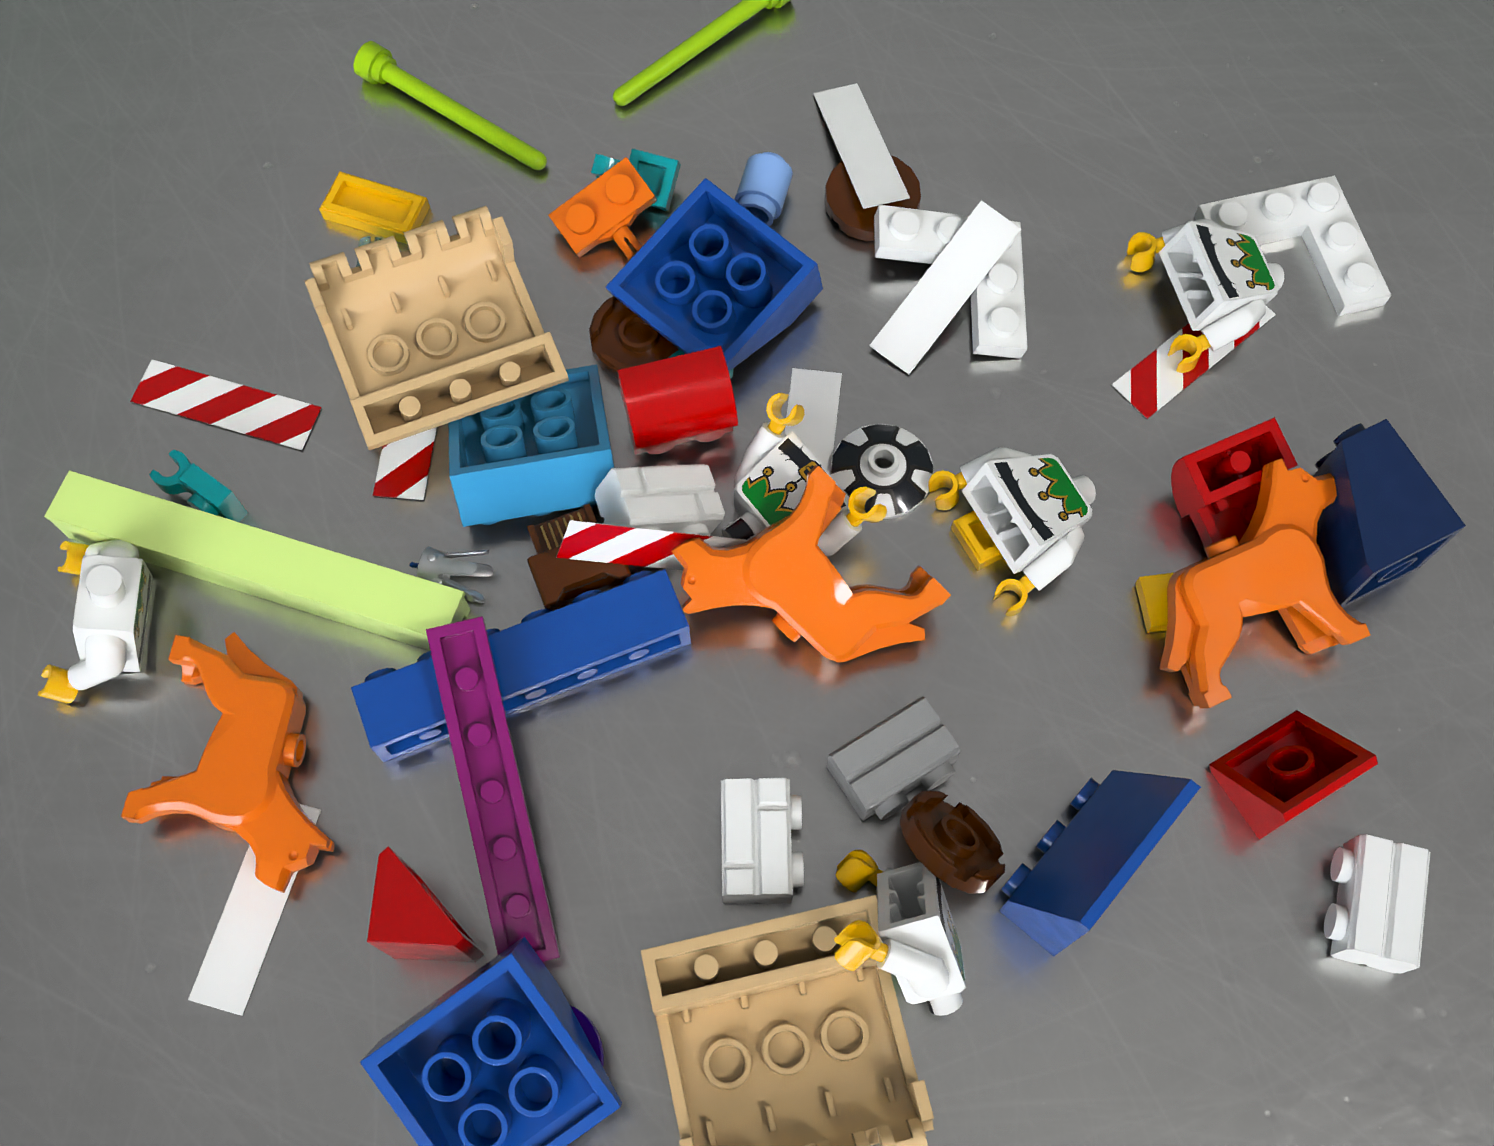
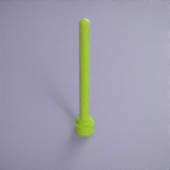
[613,0,791,106]
[353,41,547,171]

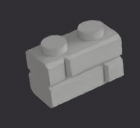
[826,696,961,821]

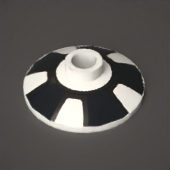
[831,424,934,519]

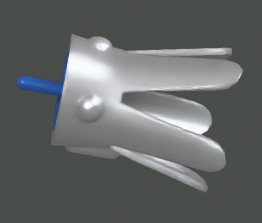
[409,547,494,603]

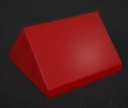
[1209,710,1378,840]
[367,846,484,962]

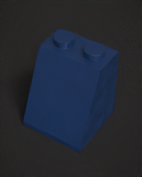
[1313,419,1466,607]

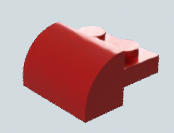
[617,346,738,455]
[1171,417,1298,547]

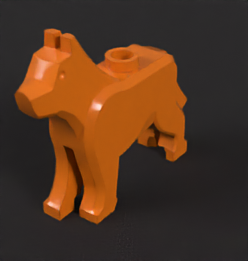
[1159,458,1371,709]
[672,464,951,662]
[121,632,335,893]

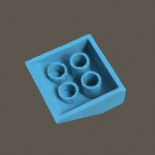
[448,364,615,527]

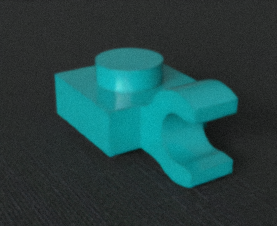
[591,148,681,211]
[149,450,248,522]

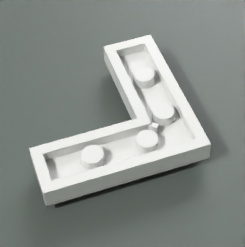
[1194,175,1392,316]
[874,205,1027,359]

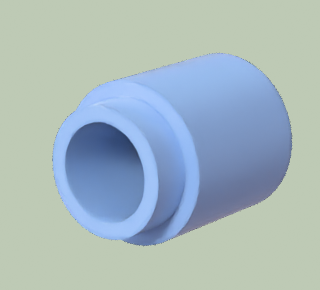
[735,152,793,226]

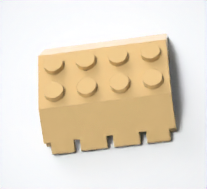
[304,206,569,451]
[640,895,934,1146]

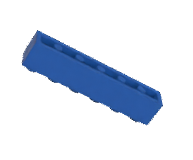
[351,569,691,762]

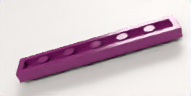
[426,616,560,962]

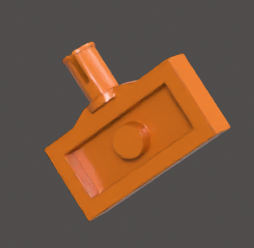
[548,157,657,261]

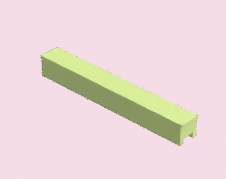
[44,470,471,651]

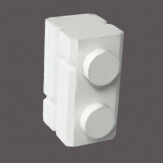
[595,464,725,536]
[721,778,804,905]
[1324,834,1431,974]

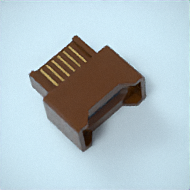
[527,504,632,611]

